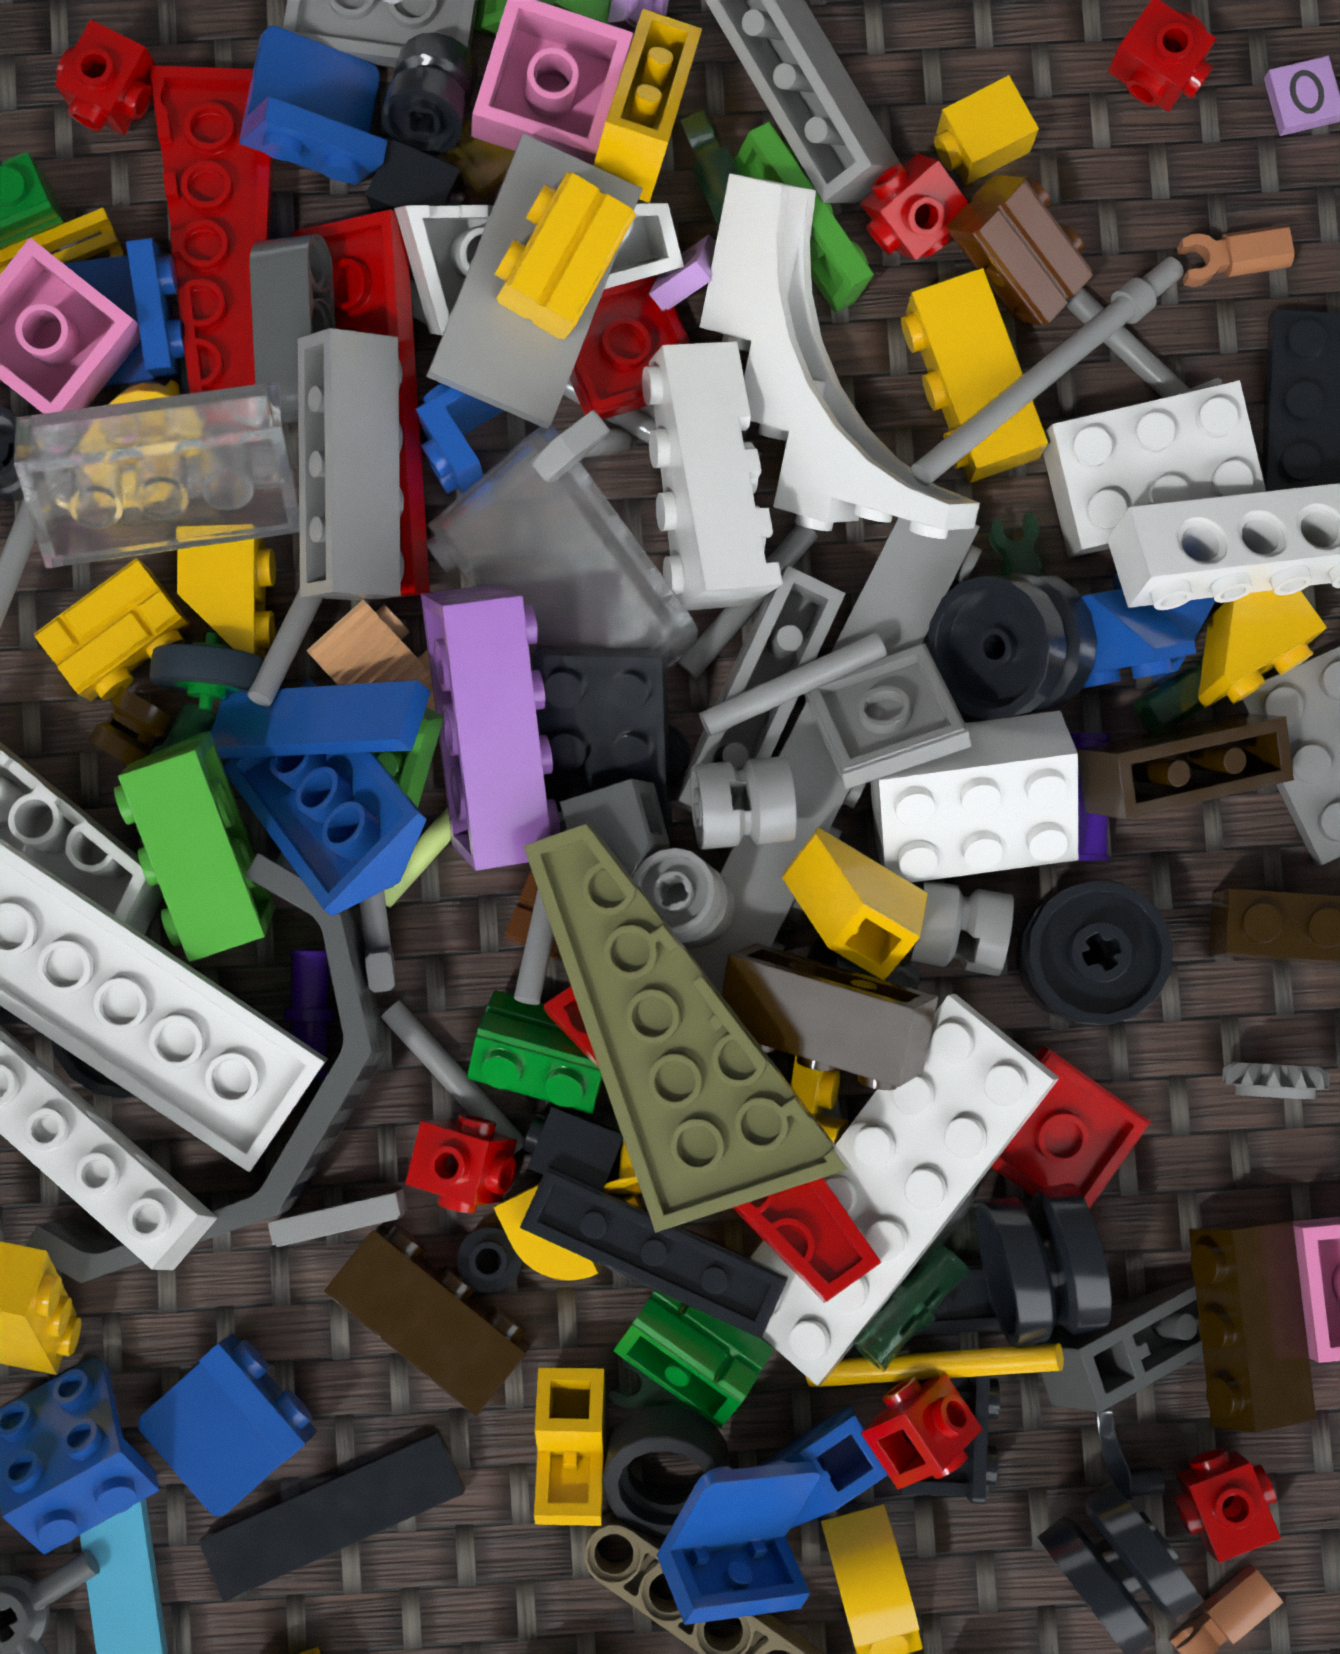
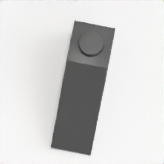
[1031,1278,1203,1412]

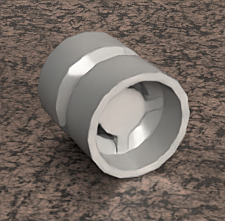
[690,756,797,850]
[633,848,735,948]
[908,880,1014,976]

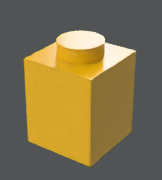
[934,75,1039,186]

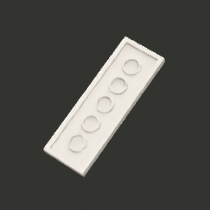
[0,838,328,1172]
[751,994,1059,1386]

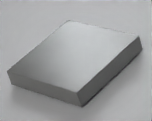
[805,643,971,790]

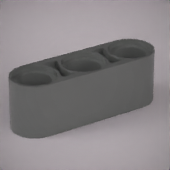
[250,234,336,425]

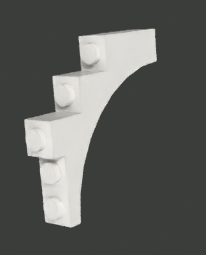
[700,173,980,539]

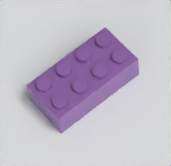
[421,584,560,871]

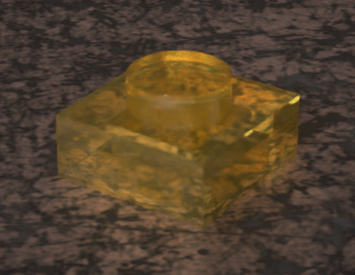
[442,117,515,199]

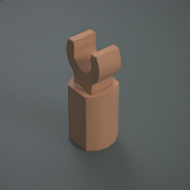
[1177,224,1295,287]
[1169,1564,1283,1654]

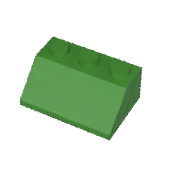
[114,730,276,962]

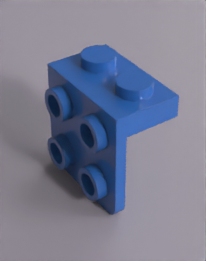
[239,26,388,186]
[63,238,185,388]
[416,383,504,504]
[138,1334,317,1516]
[0,1358,160,1554]
[657,1460,820,1625]

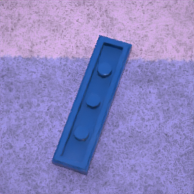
[211,680,431,758]

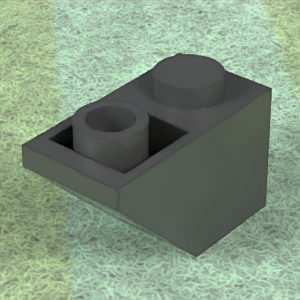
[560,779,670,878]

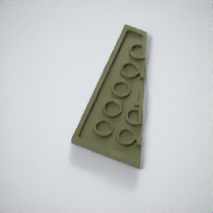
[524,824,851,1233]

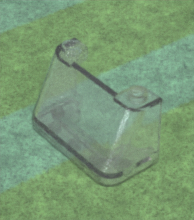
[425,425,698,670]

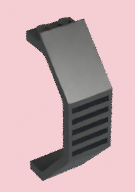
[25,852,389,1283]

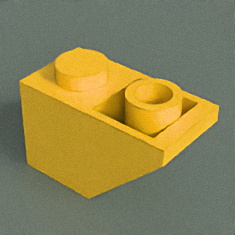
[177,530,276,659]
[1198,590,1327,708]
[782,827,928,980]

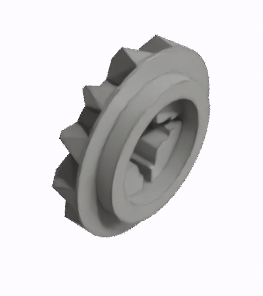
[1222,1062,1330,1100]

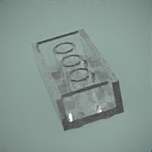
[14,382,299,568]

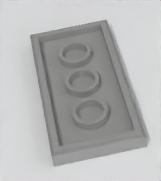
[426,134,643,429]

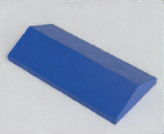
[224,678,427,916]

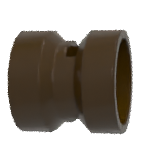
[88,686,176,765]

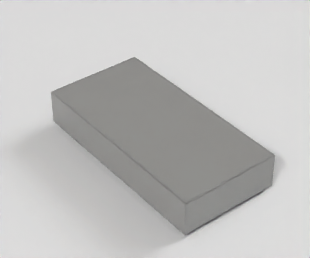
[268,1189,408,1247]

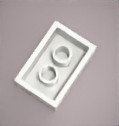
[1043,380,1266,559]
[870,711,1078,883]

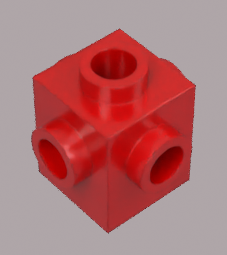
[1108,0,1217,113]
[55,19,155,136]
[860,154,969,260]
[405,1114,517,1213]
[861,1373,983,1490]
[1174,1448,1281,1563]

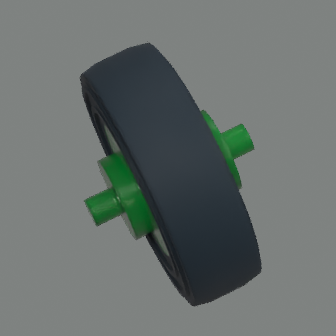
[150,632,264,710]

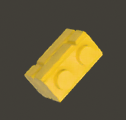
[494,172,636,340]
[34,558,192,701]

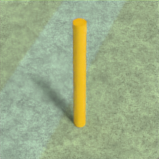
[806,1343,1064,1387]

